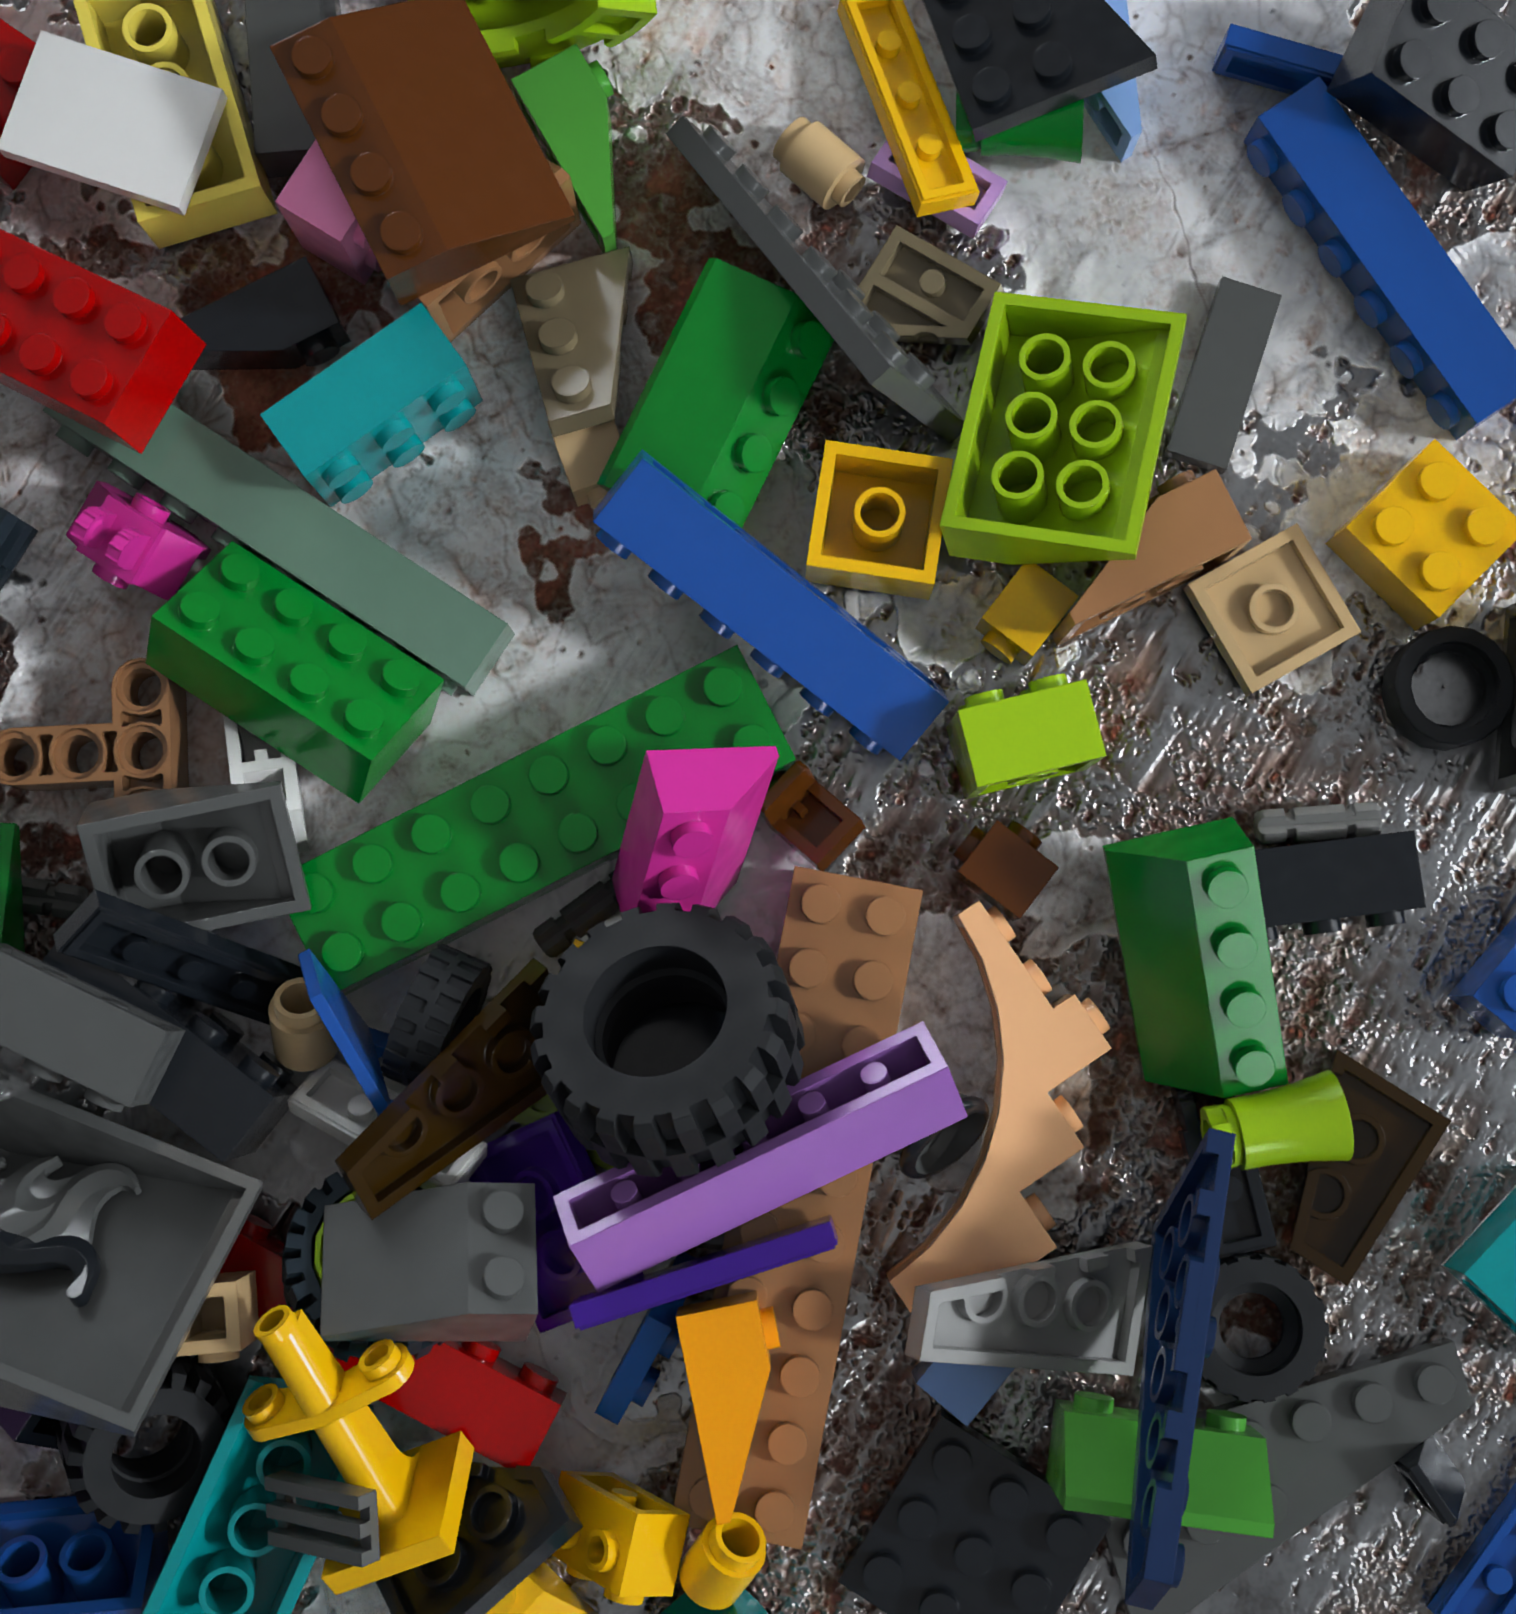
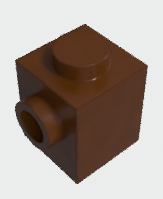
[952,820,1059,921]

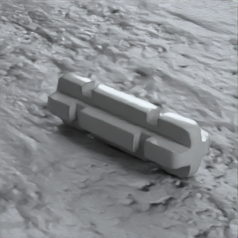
[1253,802,1382,845]

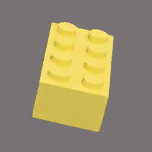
[73,0,278,249]

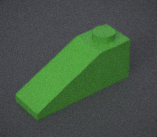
[511,44,618,253]

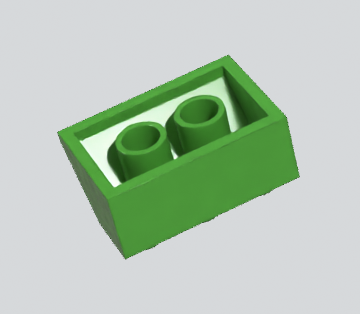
[1046,1391,1275,1539]

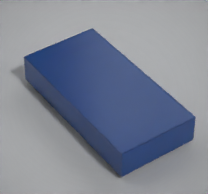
[1212,24,1343,95]

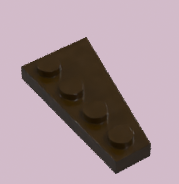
[335,958,549,1220]

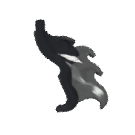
[0,1156,142,1308]

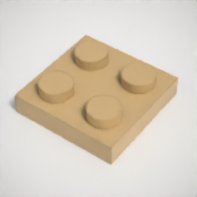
[1183,523,1361,697]

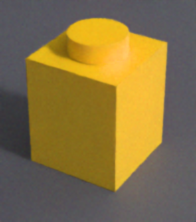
[975,564,1079,666]

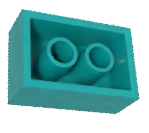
[260,303,483,507]

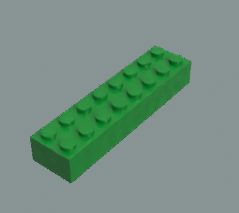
[289,645,796,996]

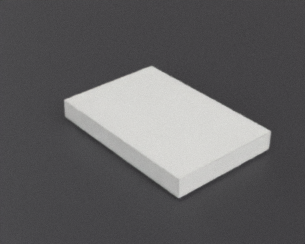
[0,30,228,216]

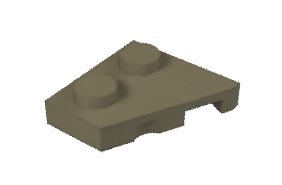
[858,225,1005,345]

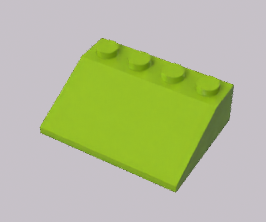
[940,292,1187,565]

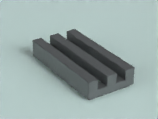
[264,1470,380,1568]

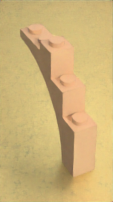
[886,901,1112,1313]

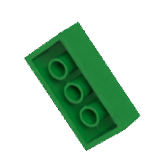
[145,541,444,804]

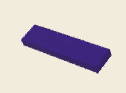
[568,1215,838,1331]

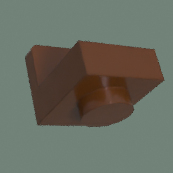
[760,760,866,871]

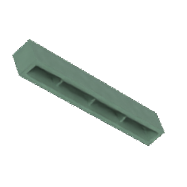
[43,404,515,696]

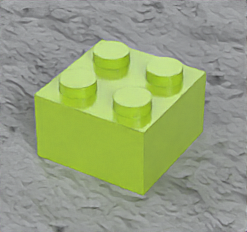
[946,673,1107,799]

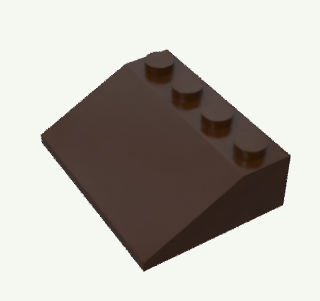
[269,0,576,306]

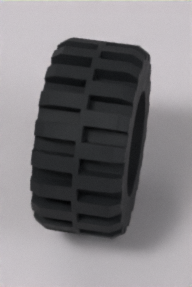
[530,902,805,1177]

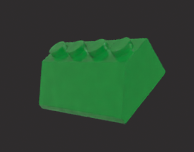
[597,258,834,528]
[1103,817,1289,1098]

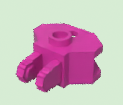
[66,481,212,601]

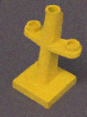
[242,1305,475,1595]

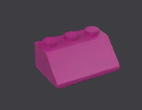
[612,746,779,913]

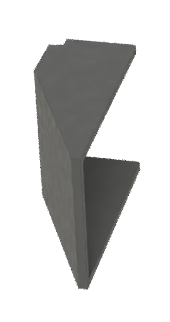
[0,1077,263,1437]

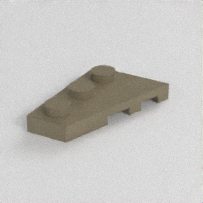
[510,246,633,437]

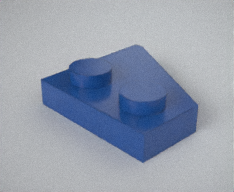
[594,1252,695,1425]

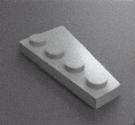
[905,1241,1153,1376]

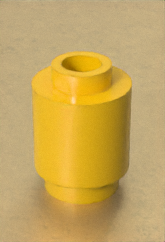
[679,1512,766,1610]

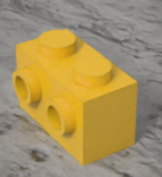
[552,1471,690,1606]

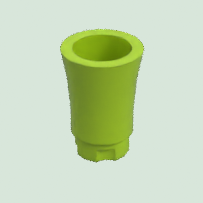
[1200,1069,1354,1171]

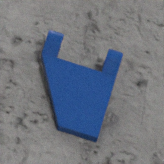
[298,949,394,1117]

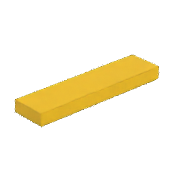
[837,0,980,217]

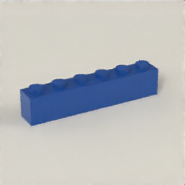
[1244,76,1516,440]
[593,449,949,761]

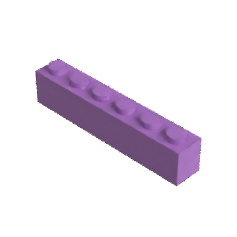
[553,1021,968,1293]

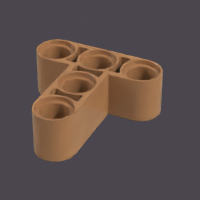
[0,658,189,798]

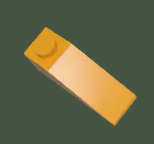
[675,1291,781,1525]

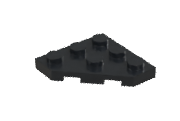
[375,1462,583,1614]

